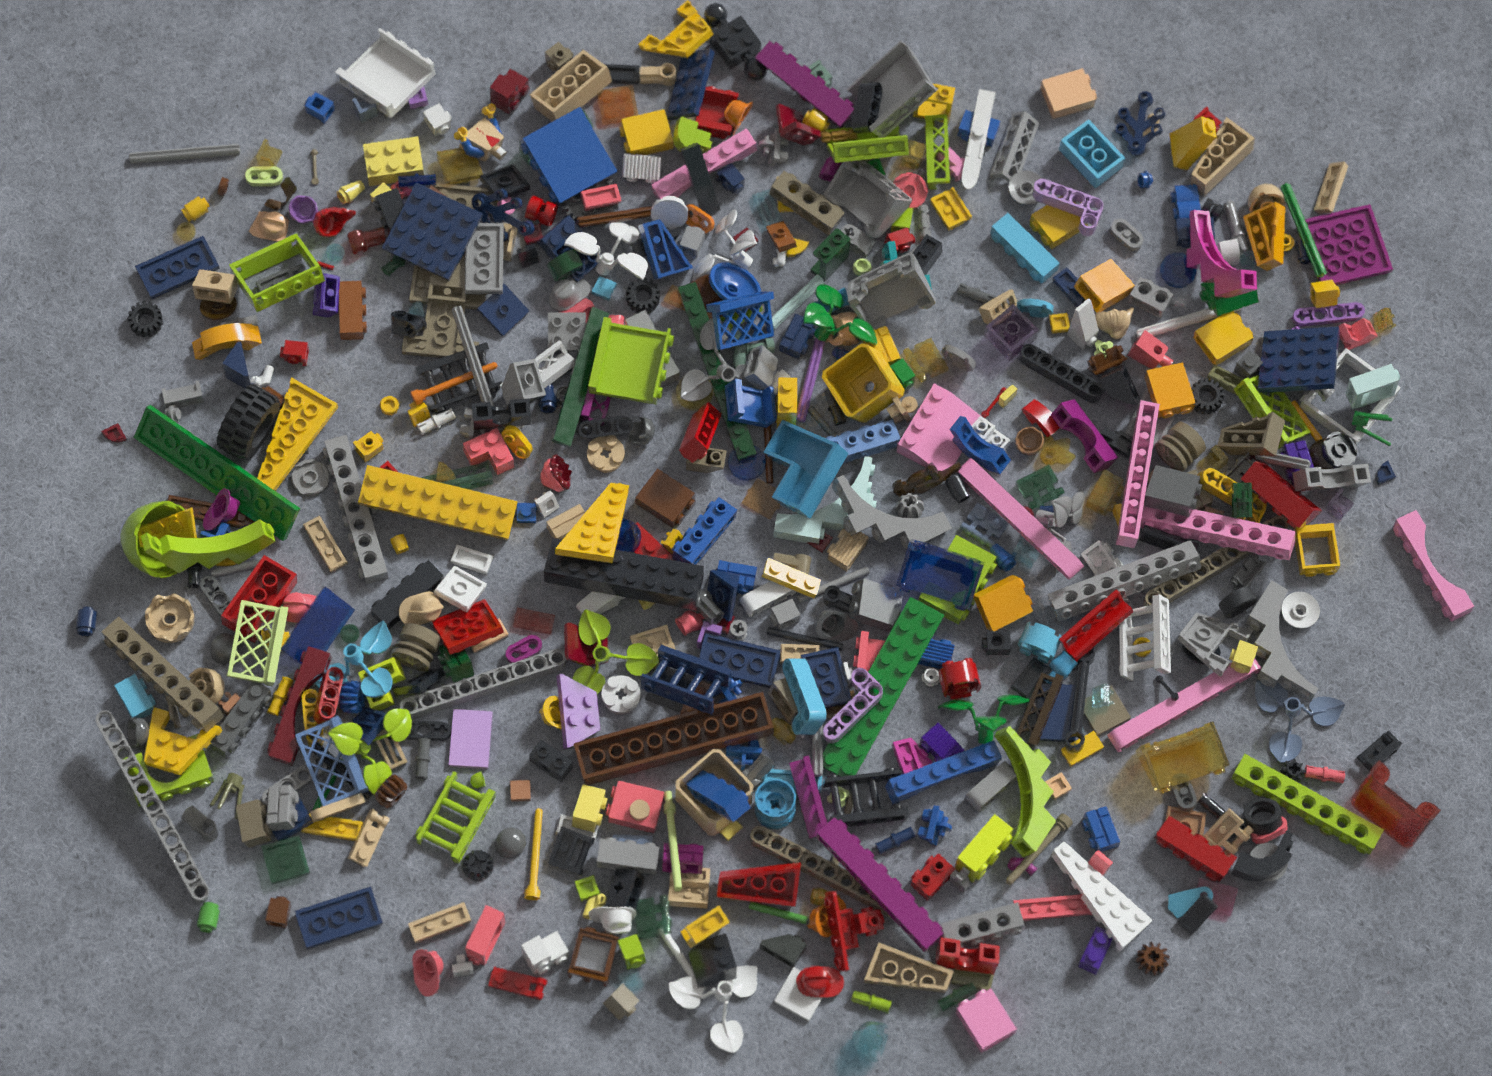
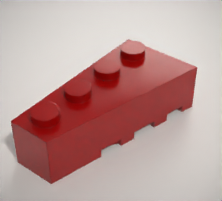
[717,862,801,907]

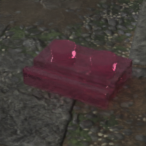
[1197,878,1238,916]

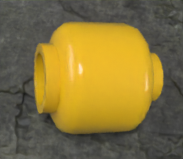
[801,108,830,132]

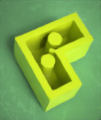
[358,657,406,711]

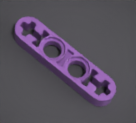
[1292,302,1365,327]

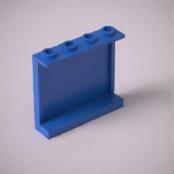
[520,107,617,205]

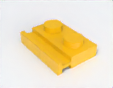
[930,187,972,231]

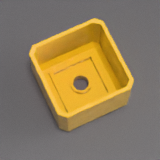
[822,344,905,423]

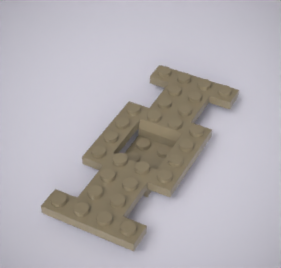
[402,182,497,358]

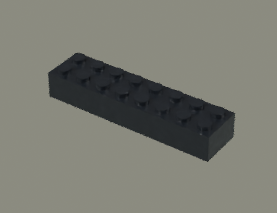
[544,538,704,611]

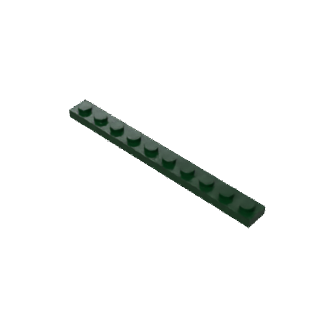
[678,282,757,461]

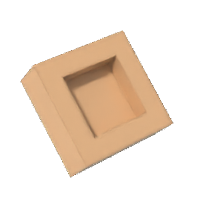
[1045,772,1072,800]

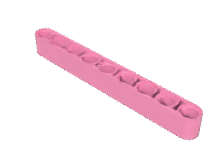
[957,458,1084,580]
[1107,658,1262,752]

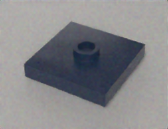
[477,284,529,337]

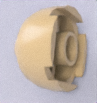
[1247,184,1286,213]
[187,667,225,704]

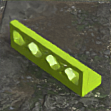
[925,114,950,190]

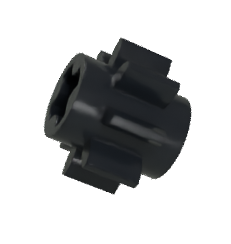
[1280,759,1306,782]

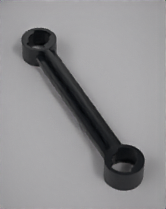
[1065,648,1095,753]

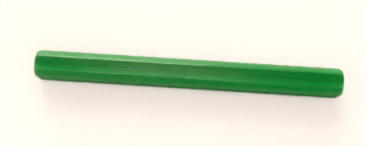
[1280,183,1327,278]

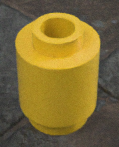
[181,196,210,222]

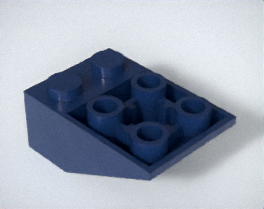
[536,215,602,282]

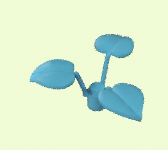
[315,621,392,698]

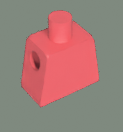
[1127,330,1174,369]

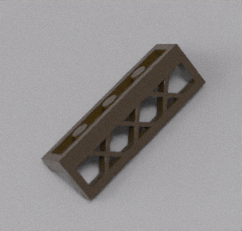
[1017,673,1063,751]

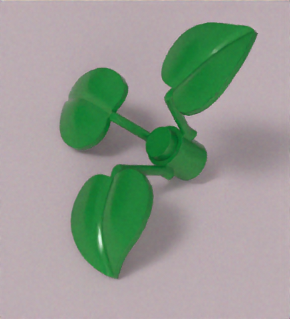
[804,284,877,345]
[938,695,1030,744]

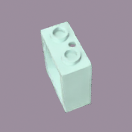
[1345,364,1400,410]

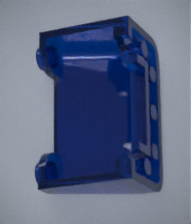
[896,539,985,611]

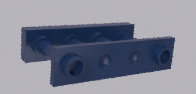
[641,645,732,715]

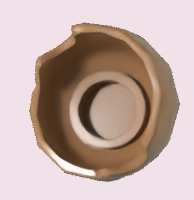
[1015,427,1044,455]

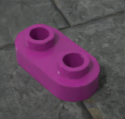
[506,635,542,664]

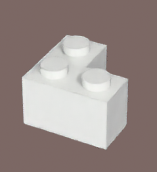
[522,931,569,975]

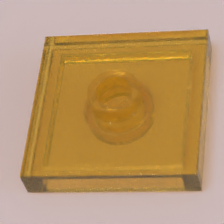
[436,148,483,185]

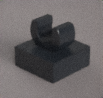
[516,244,540,269]

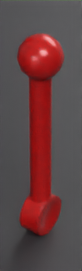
[981,387,1007,418]

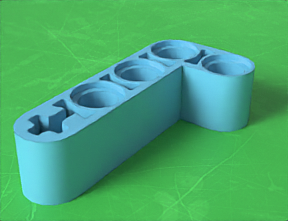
[783,658,826,735]

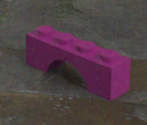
[1050,399,1118,473]

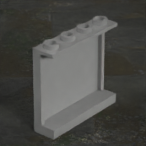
[847,41,937,138]

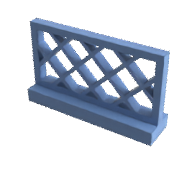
[295,716,369,806]

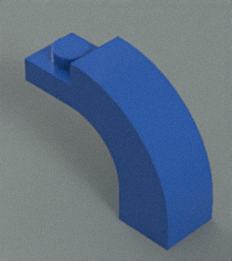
[949,416,1011,474]

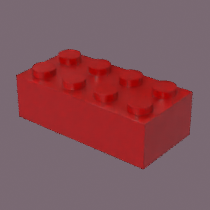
[221,555,297,643]

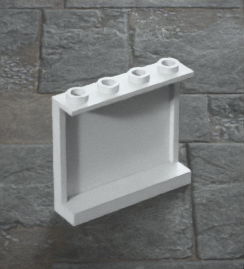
[335,29,436,118]

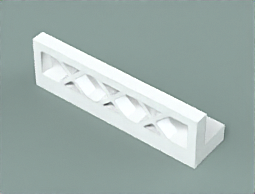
[500,340,575,388]

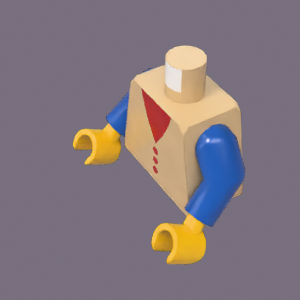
[454,103,507,161]

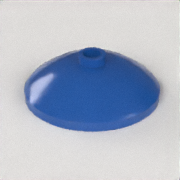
[709,262,761,300]

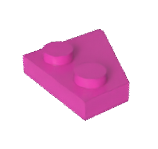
[891,738,933,774]

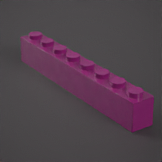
[816,817,943,953]

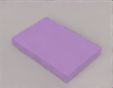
[449,709,493,769]

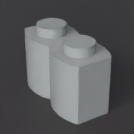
[744,345,778,390]

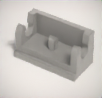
[162,380,204,408]

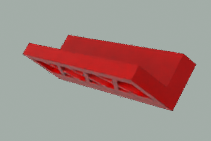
[1059,589,1134,662]

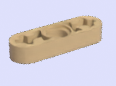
[310,793,366,822]

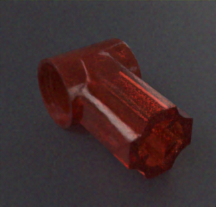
[347,227,386,254]

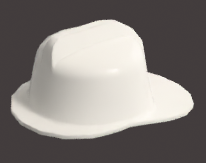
[588,907,637,934]

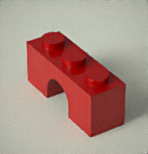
[935,937,1000,975]

